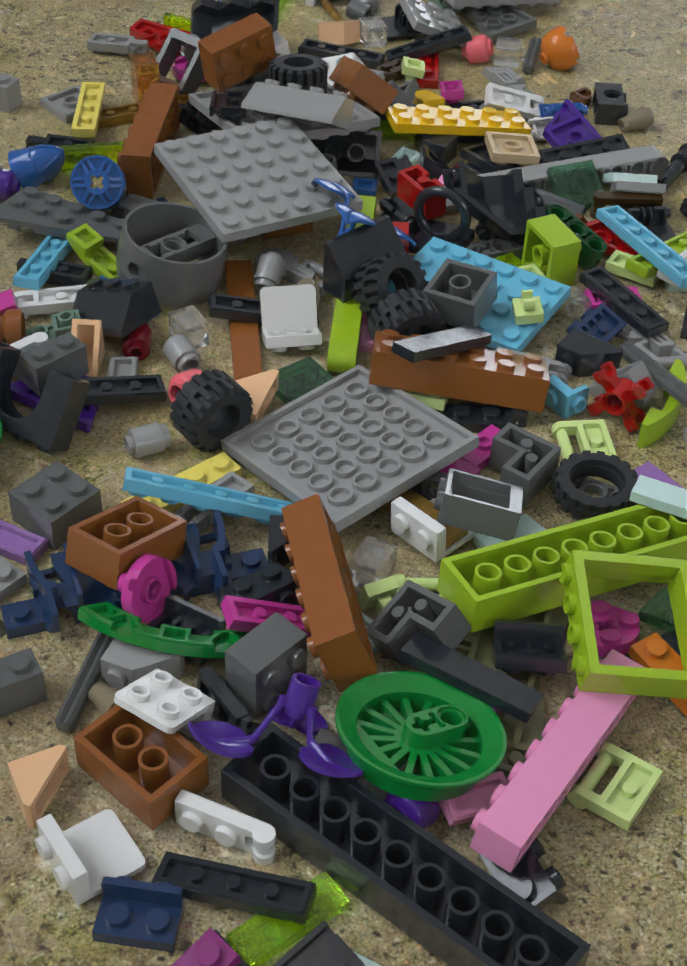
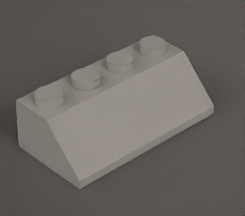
[241,79,354,131]

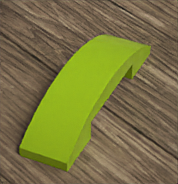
[66,223,118,279]
[637,359,686,448]

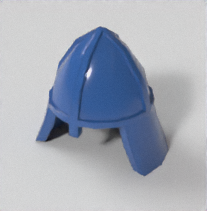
[8,144,65,188]

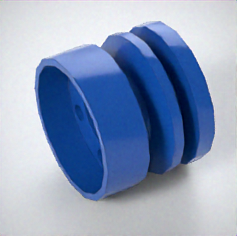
[70,155,127,211]

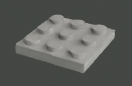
[399,0,465,47]

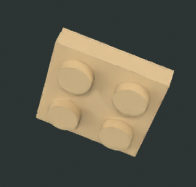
[484,131,540,167]

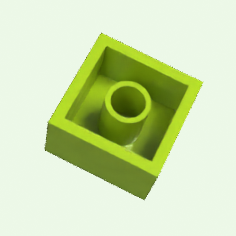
[521,214,581,286]

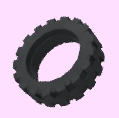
[553,450,638,520]

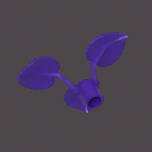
[188,673,364,778]

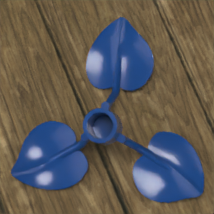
[311,178,416,249]

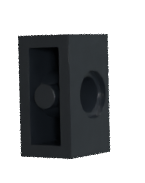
[592,82,628,126]

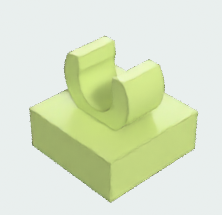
[401,56,425,82]
[512,289,544,325]
[358,575,399,616]

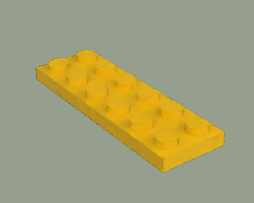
[385,103,531,136]

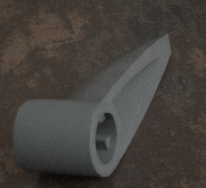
[345,0,379,24]

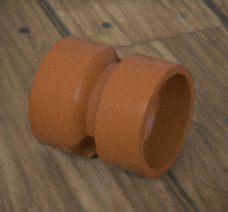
[0,309,26,345]

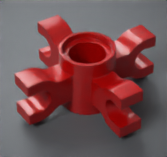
[586,361,654,432]

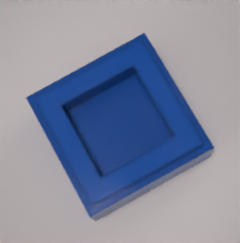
[352,177,378,196]

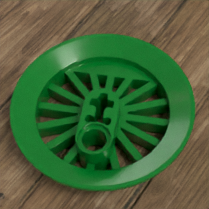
[335,671,507,802]

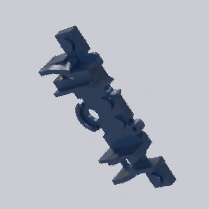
[0,510,269,639]

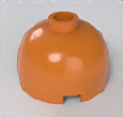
[539,25,579,71]

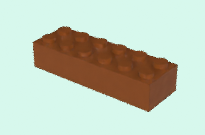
[117,82,180,199]
[369,329,550,413]
[280,493,379,692]

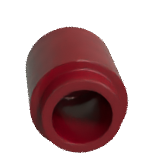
[122,323,152,361]

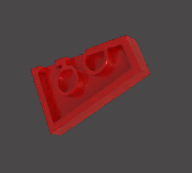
[129,18,190,59]

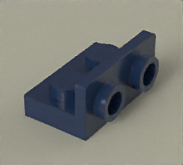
[566,302,627,343]
[92,876,184,953]

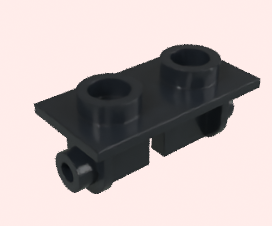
[379,196,421,238]

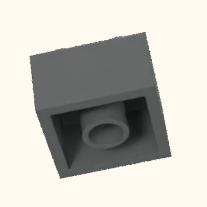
[423,258,497,327]
[8,460,103,551]
[225,612,308,721]

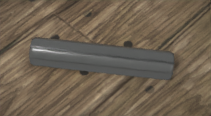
[522,37,542,74]

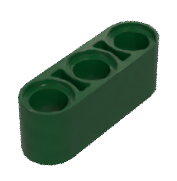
[546,204,607,270]

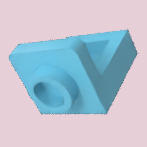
[545,374,589,419]

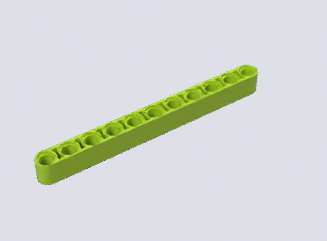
[327,195,376,373]

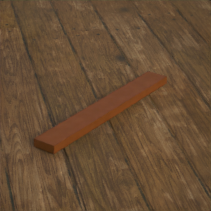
[225,260,262,380]

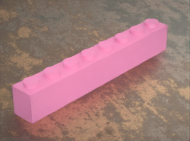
[469,649,645,873]

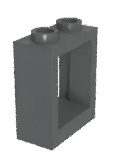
[148,27,204,95]
[433,468,523,541]

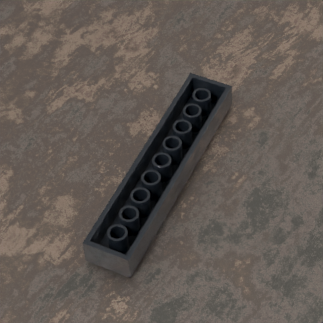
[221,723,591,966]

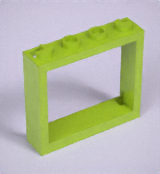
[559,550,687,699]

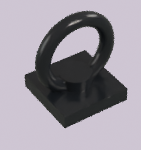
[409,186,475,254]

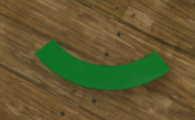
[77,601,249,659]

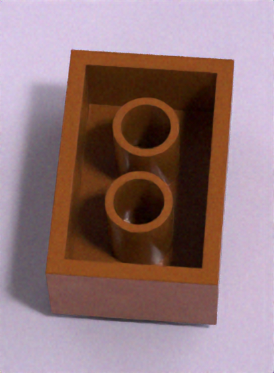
[197,12,277,93]
[328,55,399,115]
[65,496,187,591]
[73,704,209,831]

